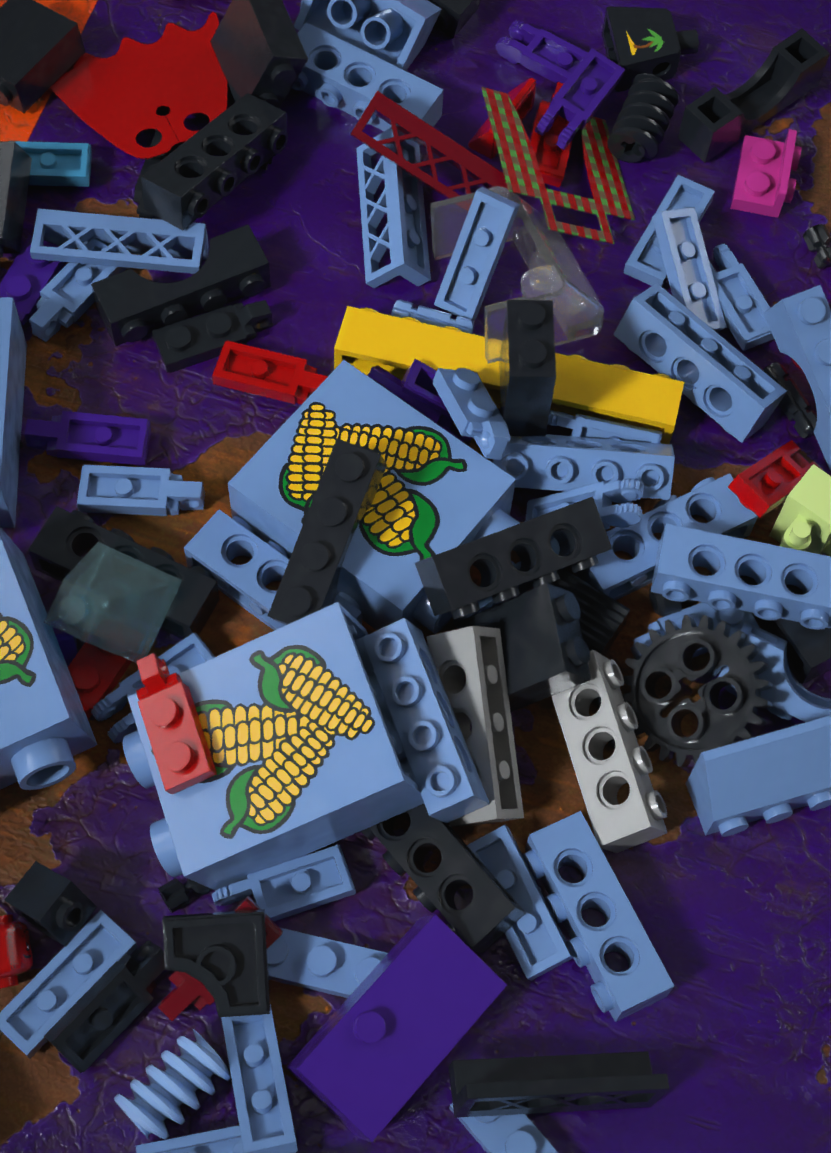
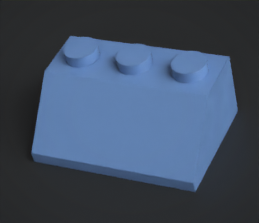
[294,0,442,71]
[685,715,831,837]

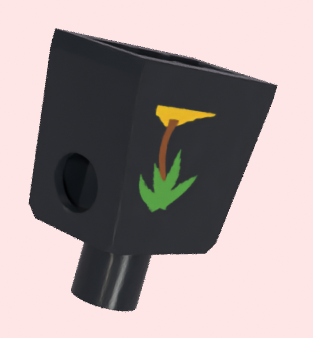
[602,6,699,92]

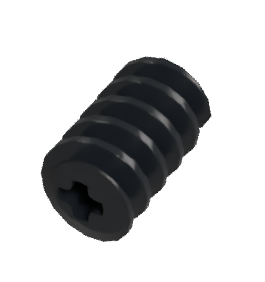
[607,73,679,163]

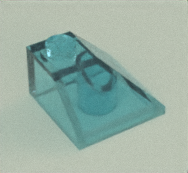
[44,542,182,663]

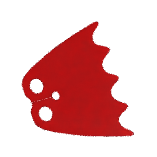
[50,12,228,159]

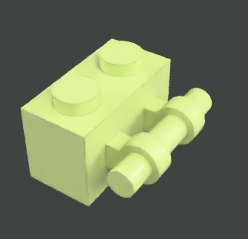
[769,464,831,556]

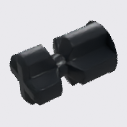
[803,224,831,269]
[158,878,211,913]

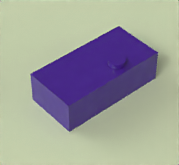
[286,914,507,1142]

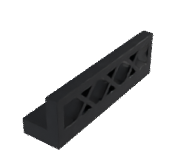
[449,1051,669,1118]

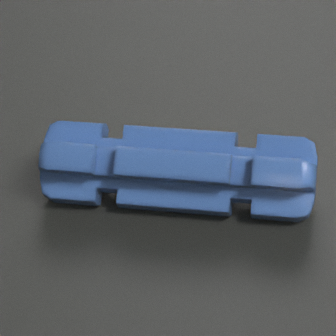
[391,299,474,334]

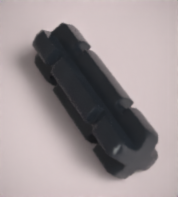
[762,362,817,439]

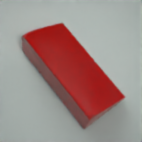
[468,78,537,159]

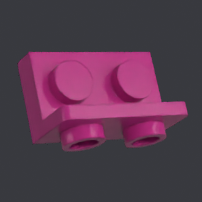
[730,129,802,218]

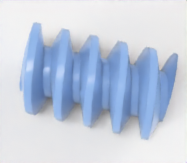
[114,1029,231,1141]

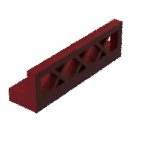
[350,91,511,211]

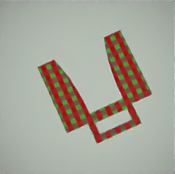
[481,87,635,244]

